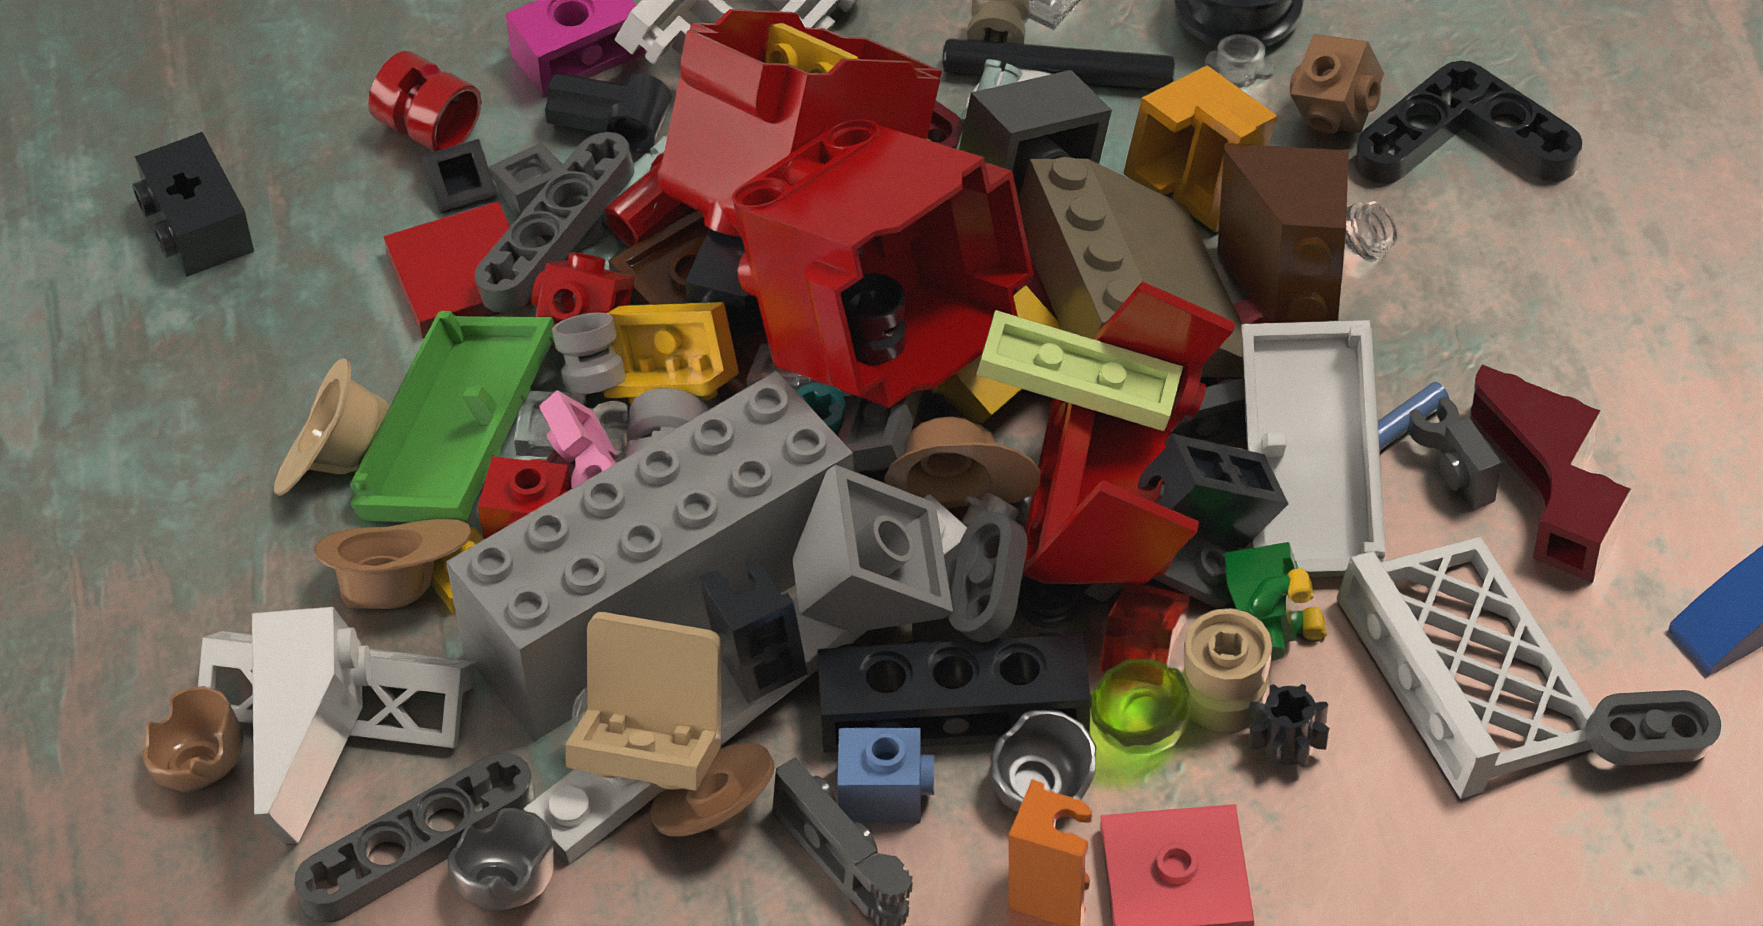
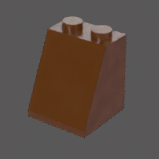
[1217,143,1349,323]

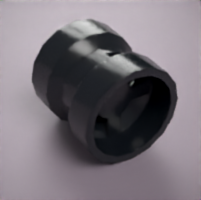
[841,273,906,364]

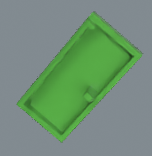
[350,311,555,523]

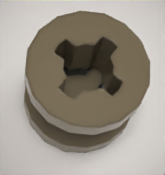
[967,0,1030,44]

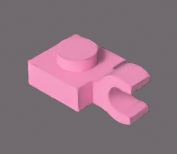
[539,390,619,489]

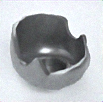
[989,710,1096,812]
[448,808,553,911]

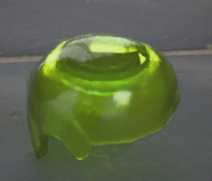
[1090,659,1192,755]

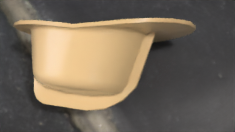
[274,358,389,496]

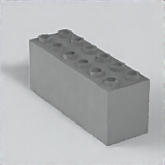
[446,371,854,741]

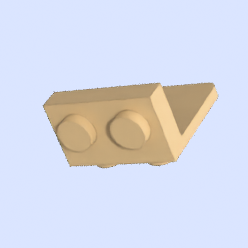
[565,612,722,791]

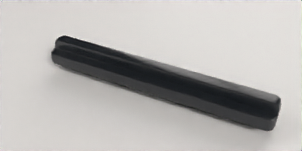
[942,38,1175,90]

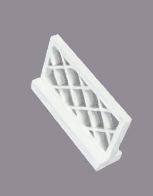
[1336,537,1594,799]

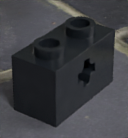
[132,132,254,277]

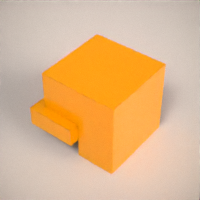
[1123,65,1277,232]

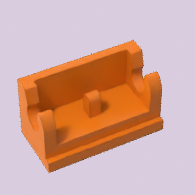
[1009,779,1092,926]

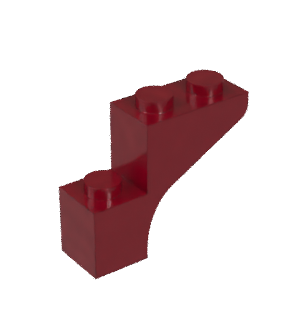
[1470,364,1631,583]

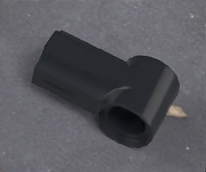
[545,73,672,153]

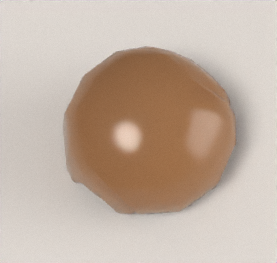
[142,686,244,793]

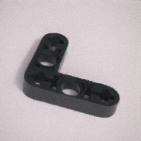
[1356,60,1583,184]

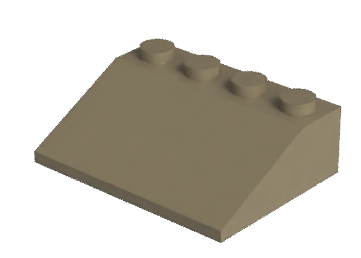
[1018,157,1244,377]

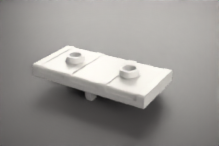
[1240,320,1386,578]

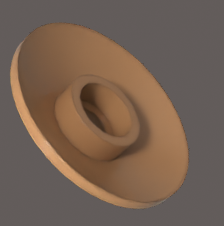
[650,743,774,837]

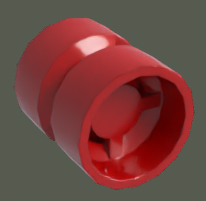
[368,51,482,152]

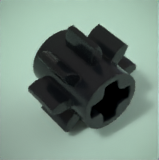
[1248,684,1330,767]

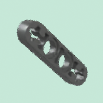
[475,132,635,313]
[294,753,535,922]

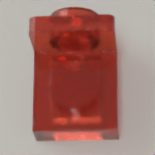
[1100,584,1191,687]

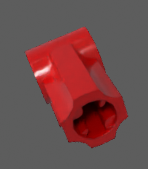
[604,152,692,248]

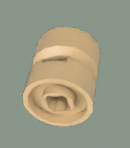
[1181,608,1272,733]

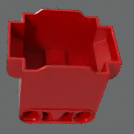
[658,9,942,237]
[732,119,1034,408]

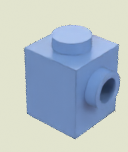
[838,728,935,822]

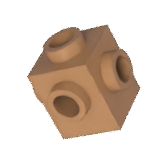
[1290,34,1384,134]

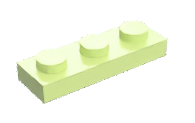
[976,310,1183,431]

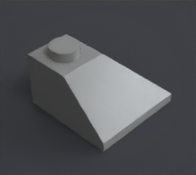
[792,465,953,633]

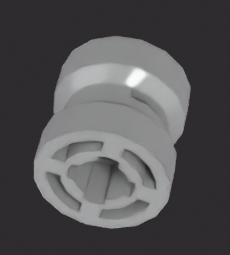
[552,313,626,394]

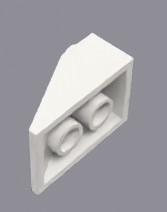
[252,607,372,844]

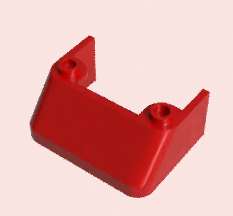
[1022,281,1235,584]

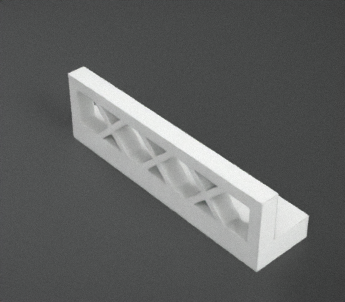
[198,631,476,748]

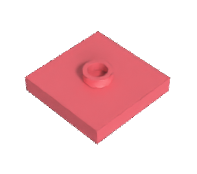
[1100,804,1255,926]

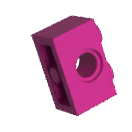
[505,0,646,98]

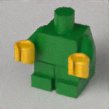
[1224,542,1327,661]

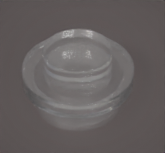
[1345,202,1397,262]

